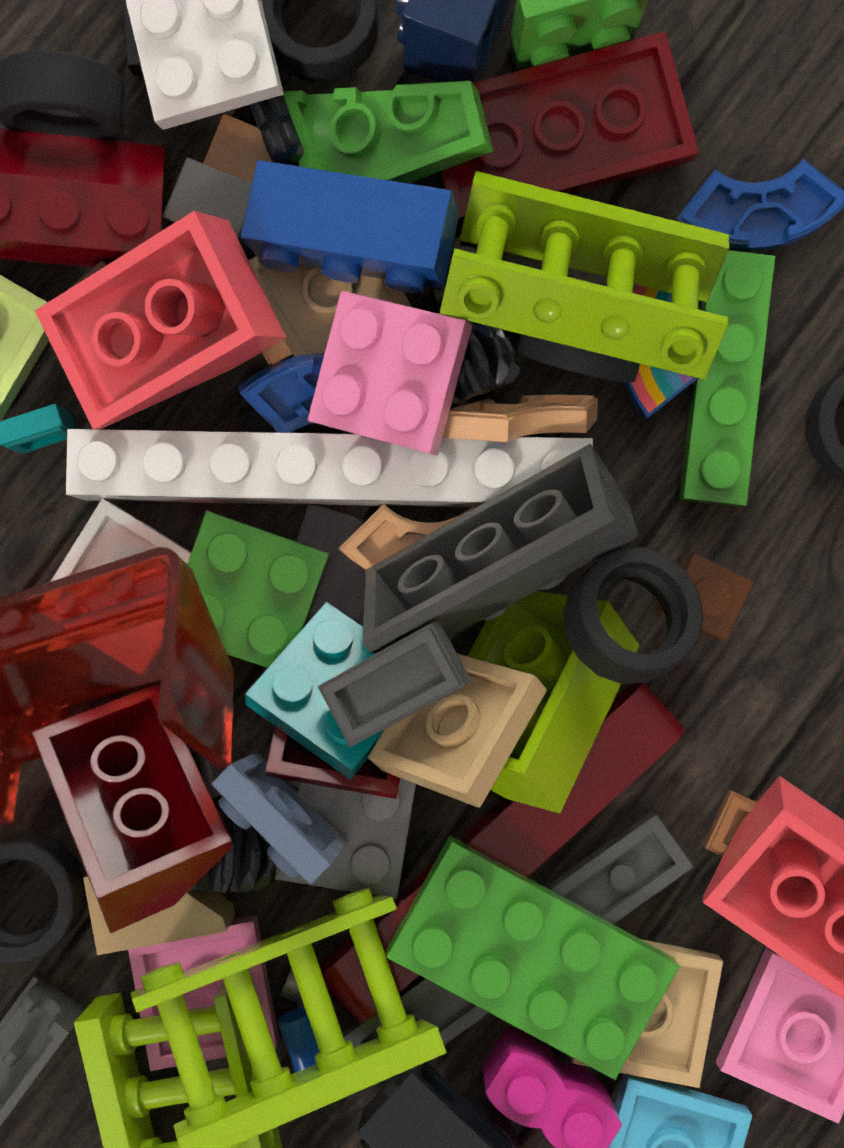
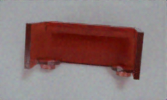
[0,547,234,825]

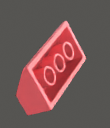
[703,776,844,1000]

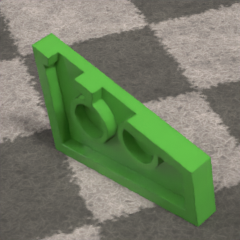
[283,81,493,183]

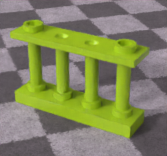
[440,171,729,380]
[130,888,447,1148]
[74,982,283,1148]

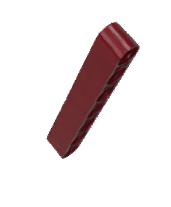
[320,683,685,1024]

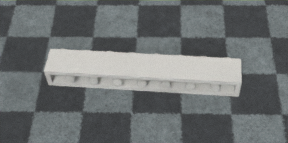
[66,429,593,508]

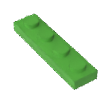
[679,250,775,508]

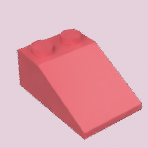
[35,211,287,430]

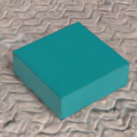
[0,404,78,454]

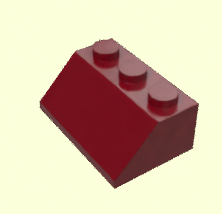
[0,128,165,267]
[32,684,232,934]

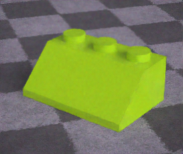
[468,591,639,814]

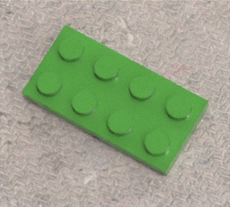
[386,835,680,1080]

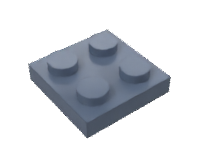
[211,752,348,885]

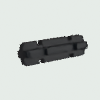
[250,95,304,165]

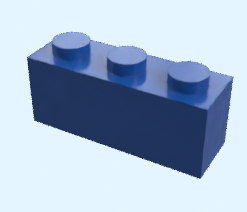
[240,160,459,294]

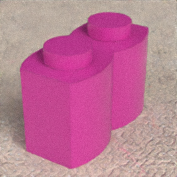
[482,1027,622,1148]

